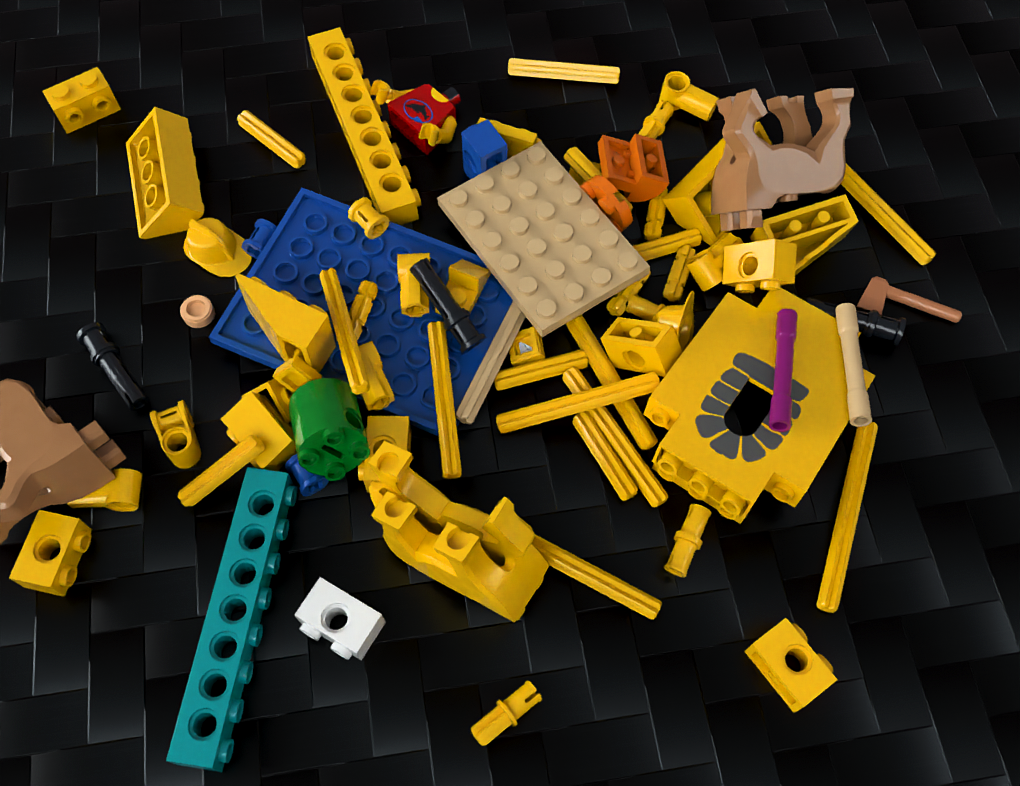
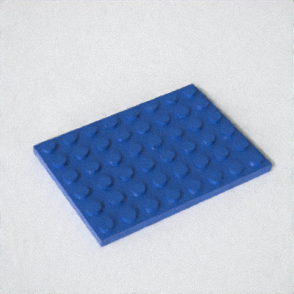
[209,187,513,437]

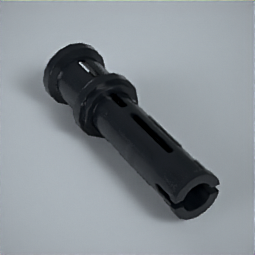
[410,258,487,354]
[806,296,906,346]
[76,322,149,411]

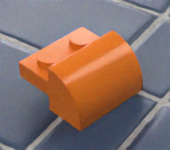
[597,133,670,202]

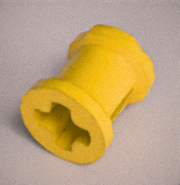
[348,197,390,239]

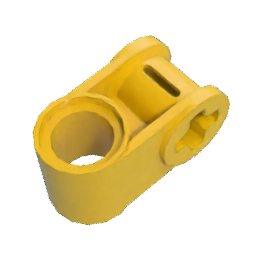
[150,400,201,469]

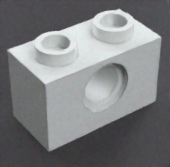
[294,577,386,660]

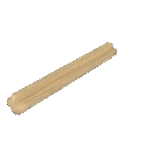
[455,301,526,424]

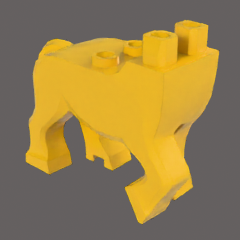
[368,441,549,623]

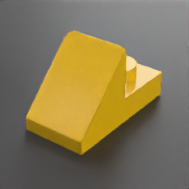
[435,259,491,315]

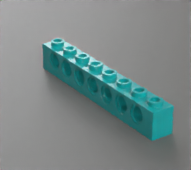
[166,467,297,772]

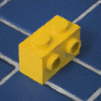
[43,67,121,134]
[221,391,297,471]

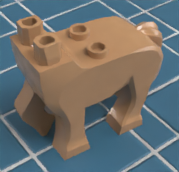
[711,88,854,231]
[0,379,126,545]

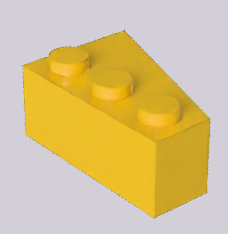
[750,194,859,286]

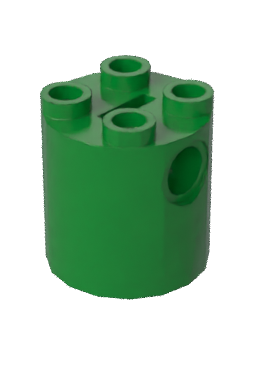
[289,378,370,481]

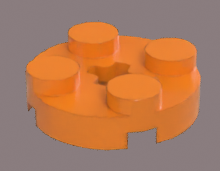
[579,175,633,232]

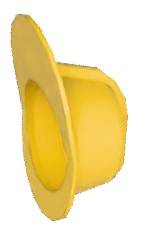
[183,218,252,277]
[652,291,694,351]

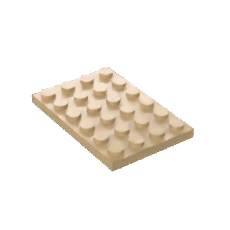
[437,141,650,337]

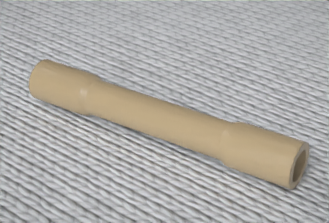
[835,303,872,427]

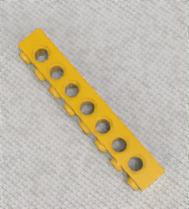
[308,27,422,225]

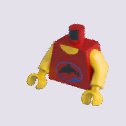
[369,80,461,155]

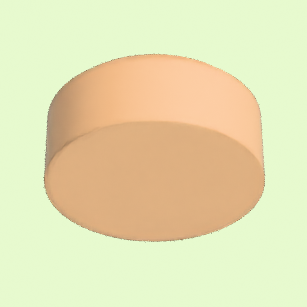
[180,295,215,328]

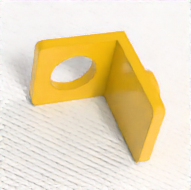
[241,379,293,423]

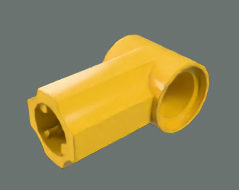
[659,71,720,121]
[685,232,743,291]
[397,253,430,317]
[340,341,395,411]
[67,468,143,512]

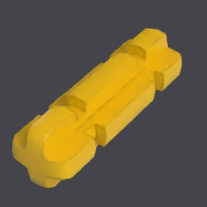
[644,188,668,241]
[663,245,696,302]
[606,271,651,317]
[349,280,378,340]

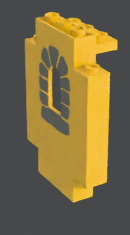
[643,288,875,524]

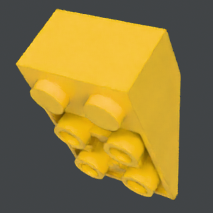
[235,273,336,373]

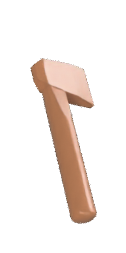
[856,276,962,323]

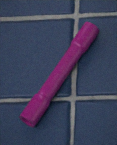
[769,309,798,432]

